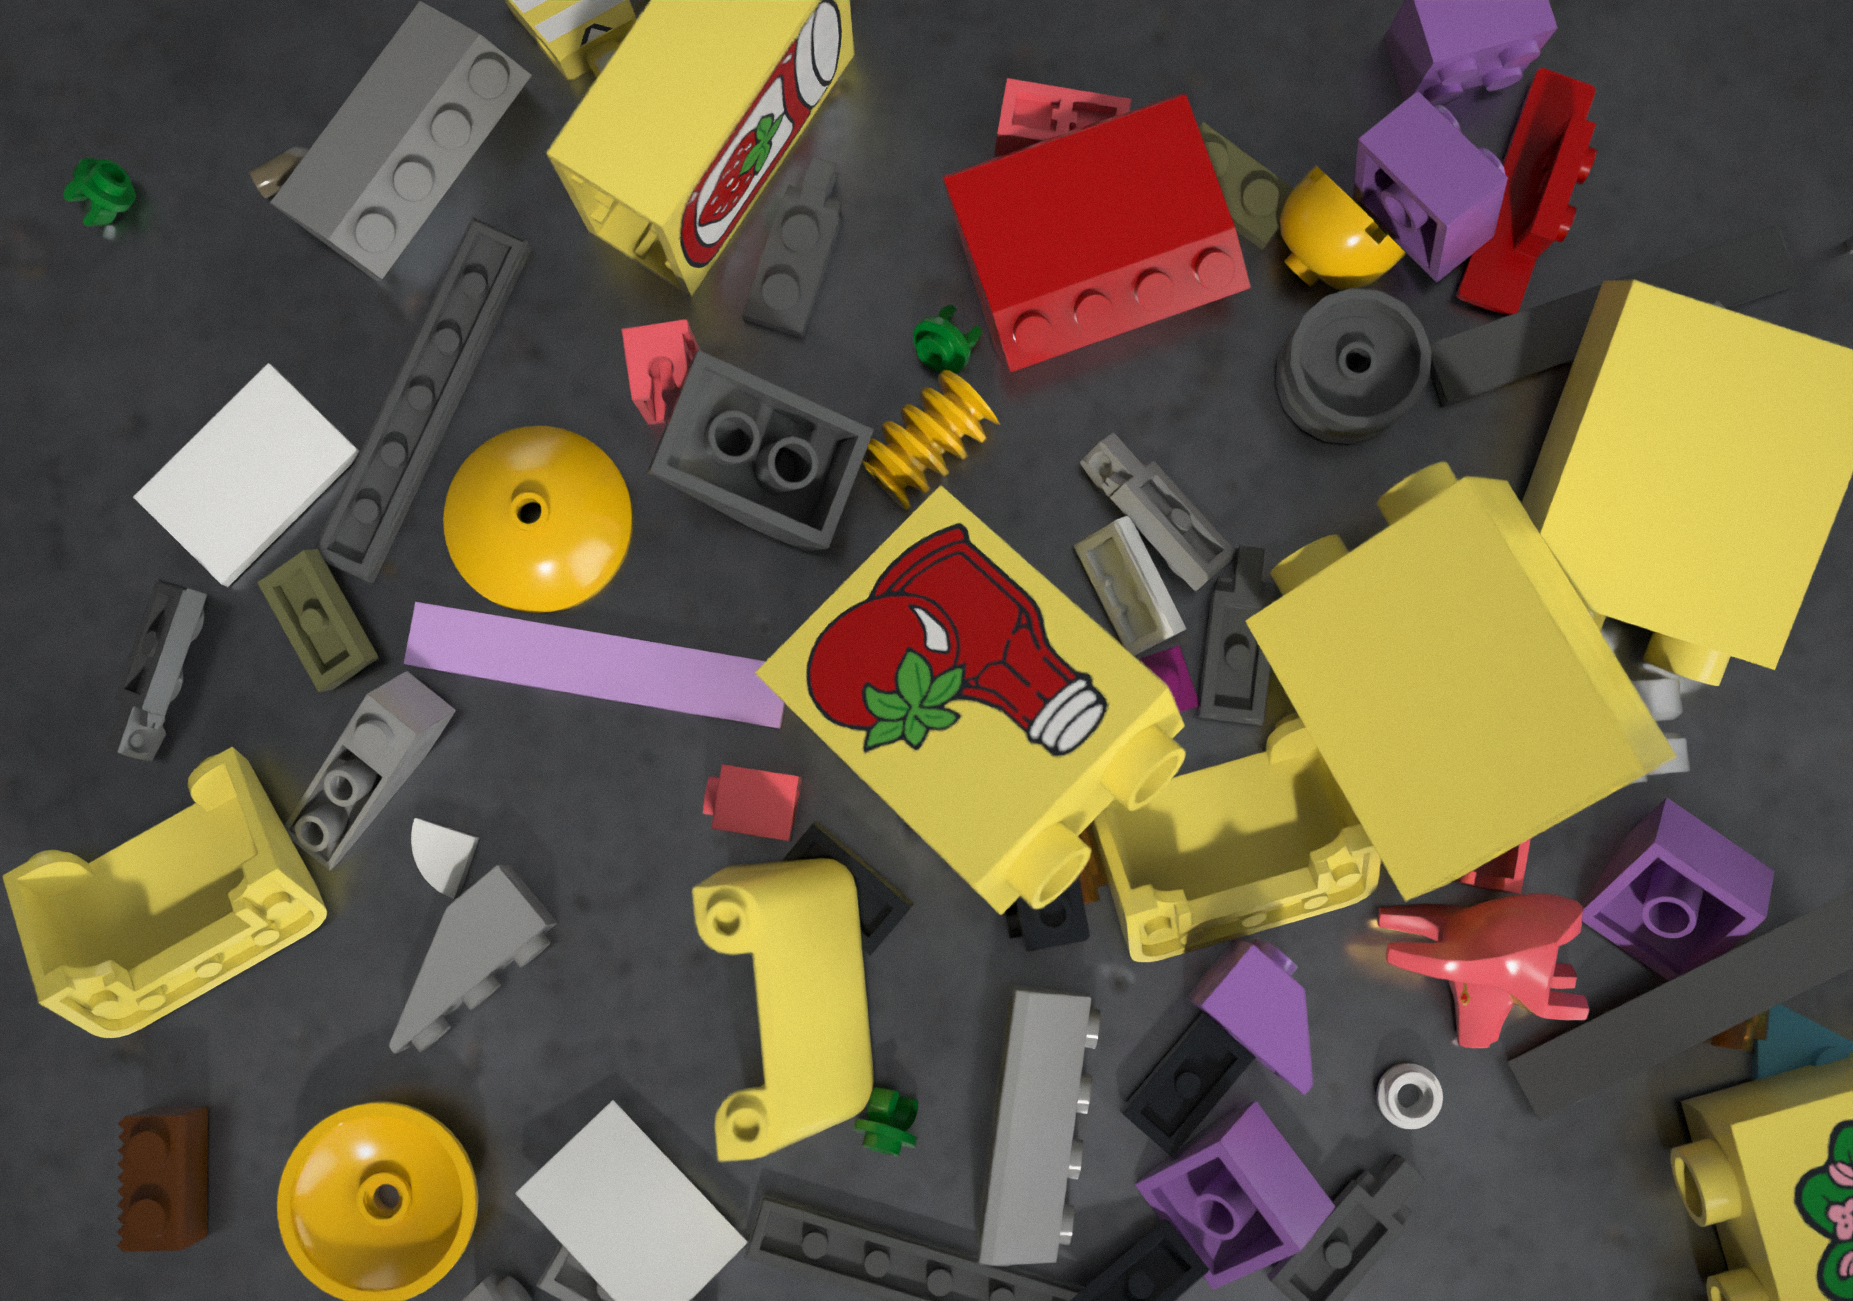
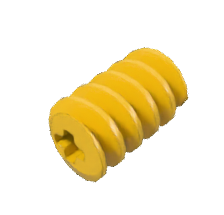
[862,370,1000,511]

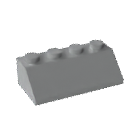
[270,1,532,281]
[976,982,1100,1266]

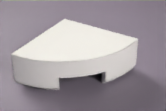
[411,818,479,899]

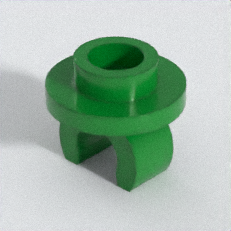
[63,158,136,227]
[913,304,982,374]
[853,1087,918,1157]

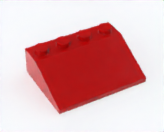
[942,92,1251,373]

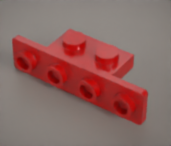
[1456,68,1597,316]

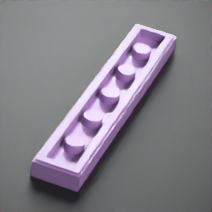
[404,602,785,729]

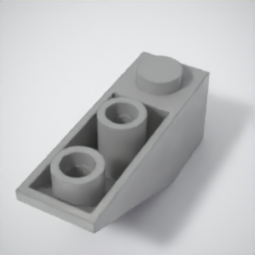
[284,671,456,871]
[388,864,558,1054]

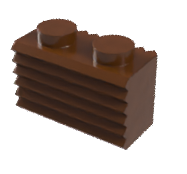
[117,1106,208,1252]

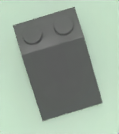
[647,350,874,552]

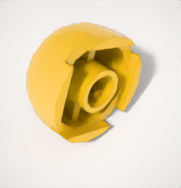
[1280,165,1406,290]

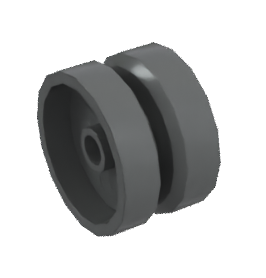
[1275,288,1432,444]

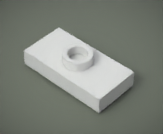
[1073,515,1186,656]

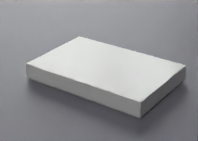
[133,363,360,587]
[515,1100,748,1301]

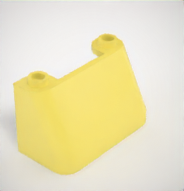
[1091,713,1381,962]
[2,747,327,1038]
[692,858,874,1161]

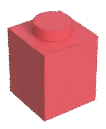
[703,764,802,841]

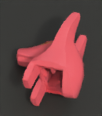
[1377,893,1589,1049]

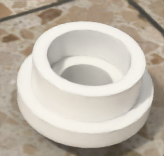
[1376,1063,1443,1129]

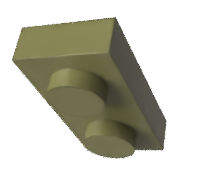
[1199,122,1294,250]
[257,549,379,692]

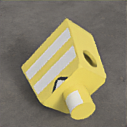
[505,0,637,80]

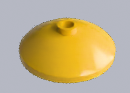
[443,426,634,614]
[277,1102,478,1301]

